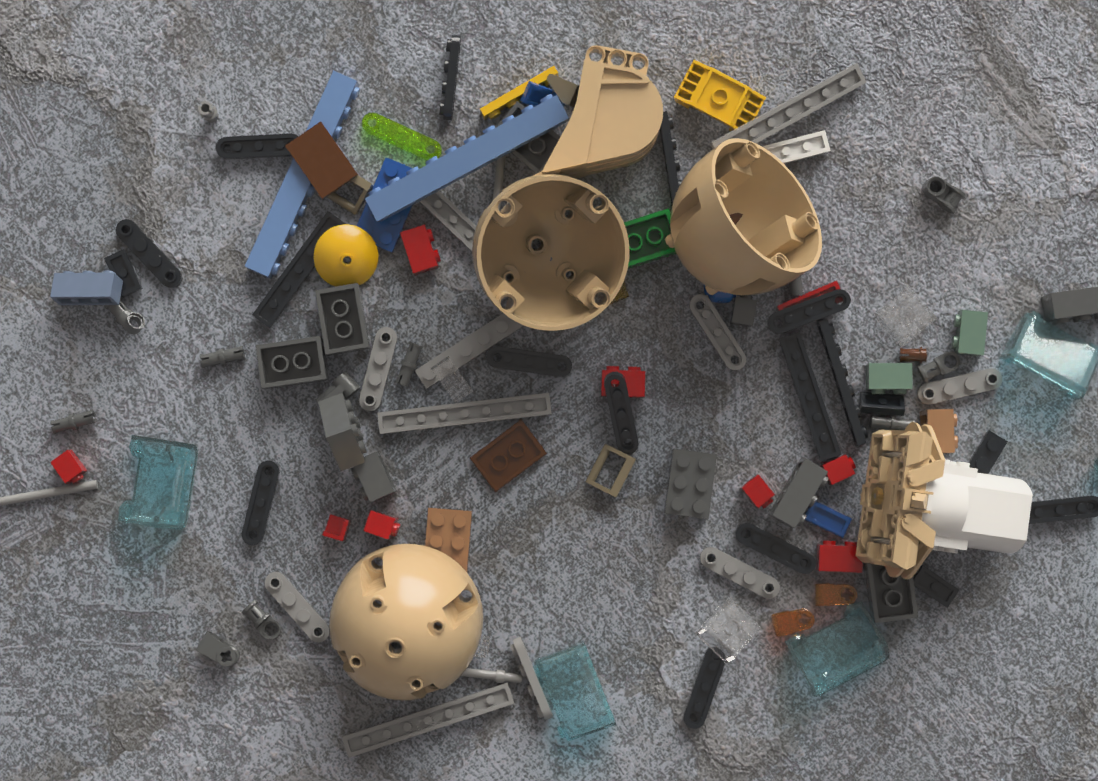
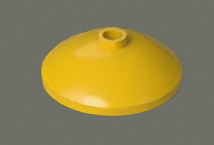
[313,224,379,287]

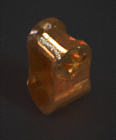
[815,583,857,606]
[771,608,815,637]

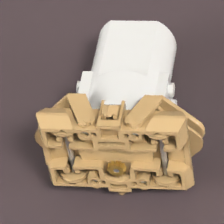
[856,422,1033,579]

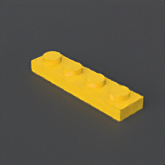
[480,66,558,120]

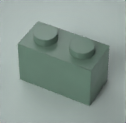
[951,310,988,357]
[866,363,913,394]

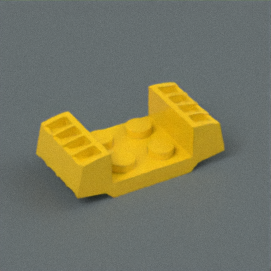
[674,60,766,131]

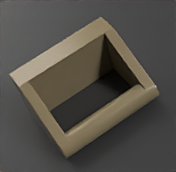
[547,74,579,107]
[327,175,373,215]
[585,444,636,498]

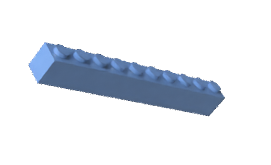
[245,70,360,279]
[365,94,570,222]

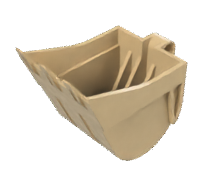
[532,45,663,179]

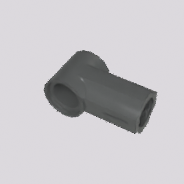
[315,371,360,403]

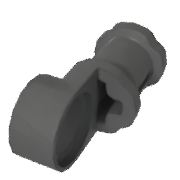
[104,297,145,334]
[917,352,960,384]
[241,599,282,640]

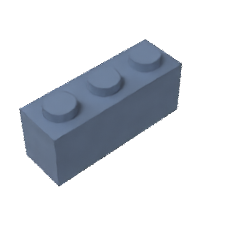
[50,270,123,305]

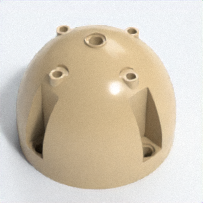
[665,138,822,295]
[472,174,629,331]
[329,544,483,701]

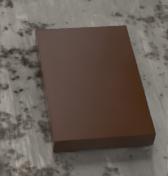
[286,121,358,199]
[470,419,547,493]

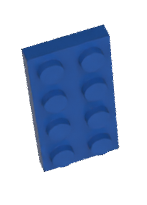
[357,157,413,253]

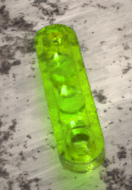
[362,112,442,161]

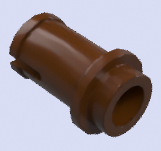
[899,347,927,364]

